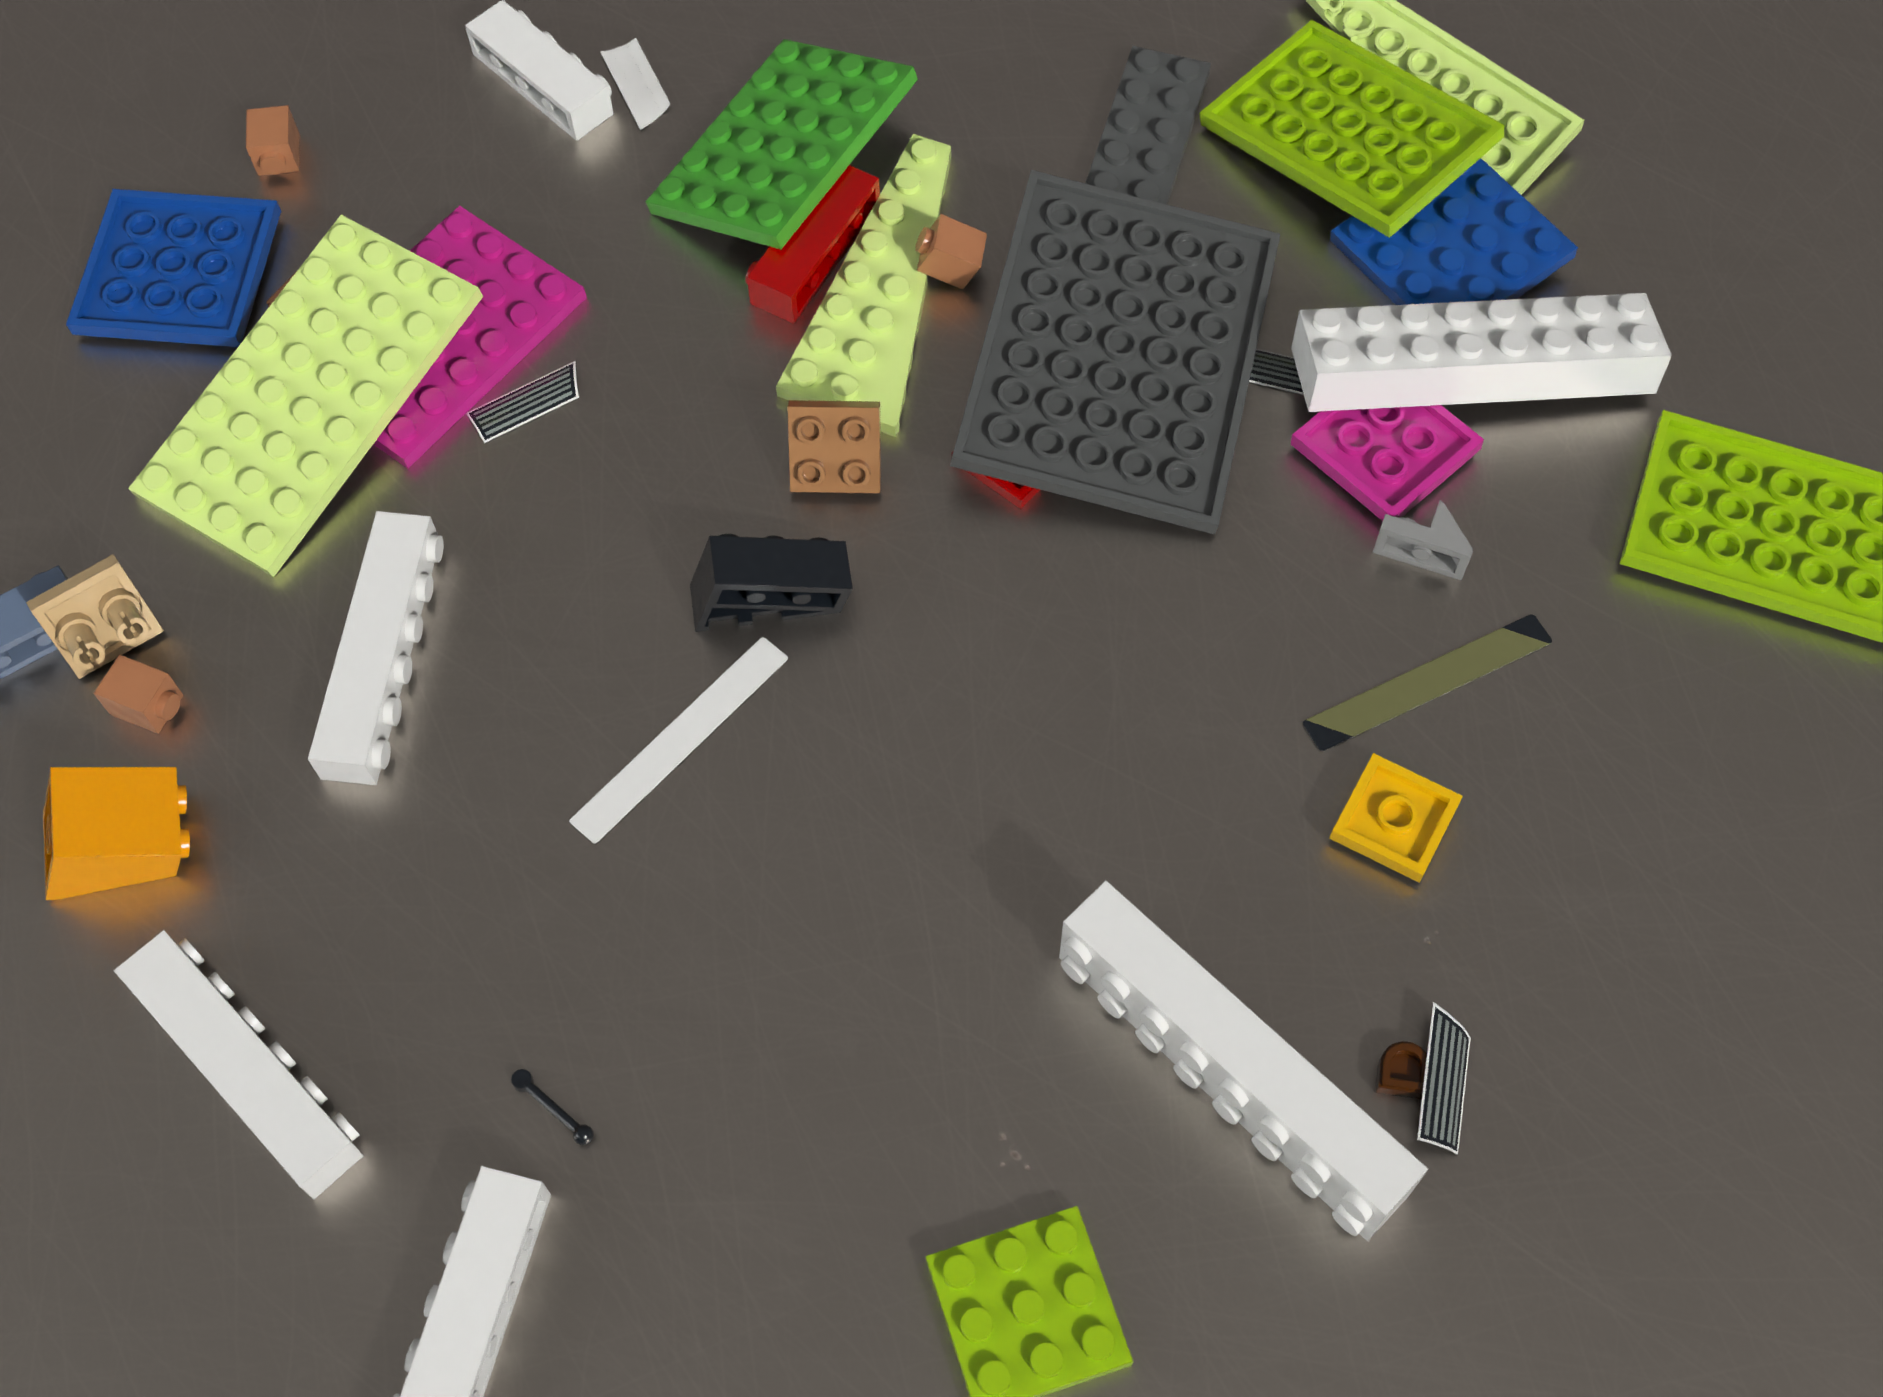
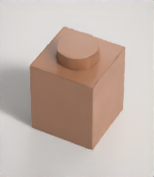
[246,105,300,176]
[915,214,987,289]
[93,654,184,734]

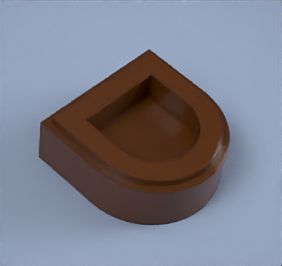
[1376,1041,1427,1099]

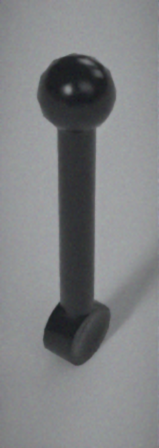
[511,1069,594,1145]

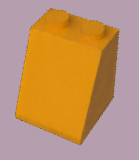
[43,767,190,900]

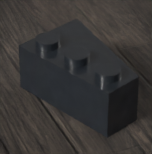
[690,534,853,632]

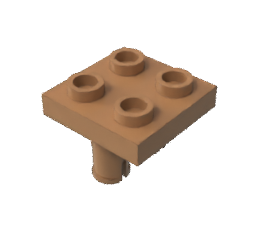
[788,400,881,493]

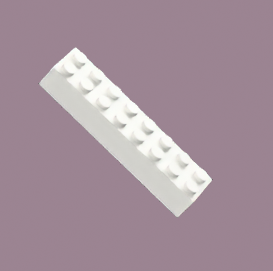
[1291,293,1672,412]
[1059,881,1428,1241]

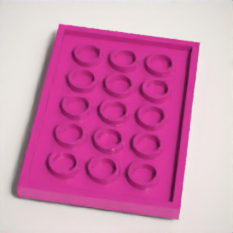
[373,205,587,469]

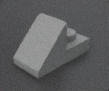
[1373,500,1473,581]

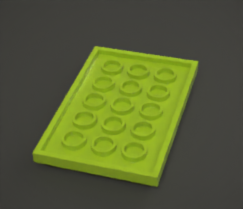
[1199,20,1505,238]
[1619,410,1883,643]

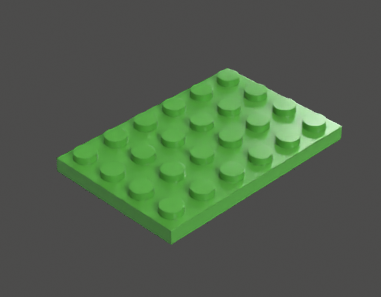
[646,39,918,249]

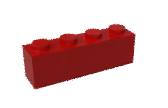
[746,165,880,324]

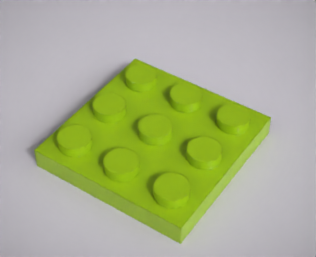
[925,1206,1133,1397]

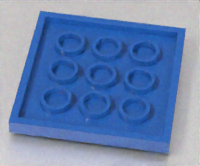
[1330,158,1578,305]
[66,189,281,347]

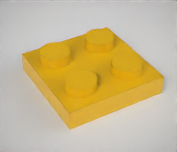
[1329,753,1463,883]

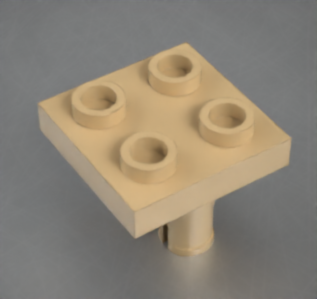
[26,554,164,679]

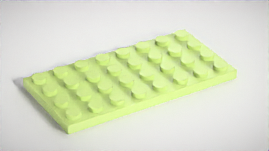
[128,215,483,578]

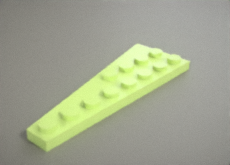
[1306,0,1584,195]
[776,134,951,437]

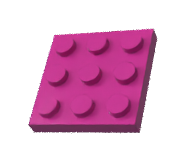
[1290,405,1484,521]

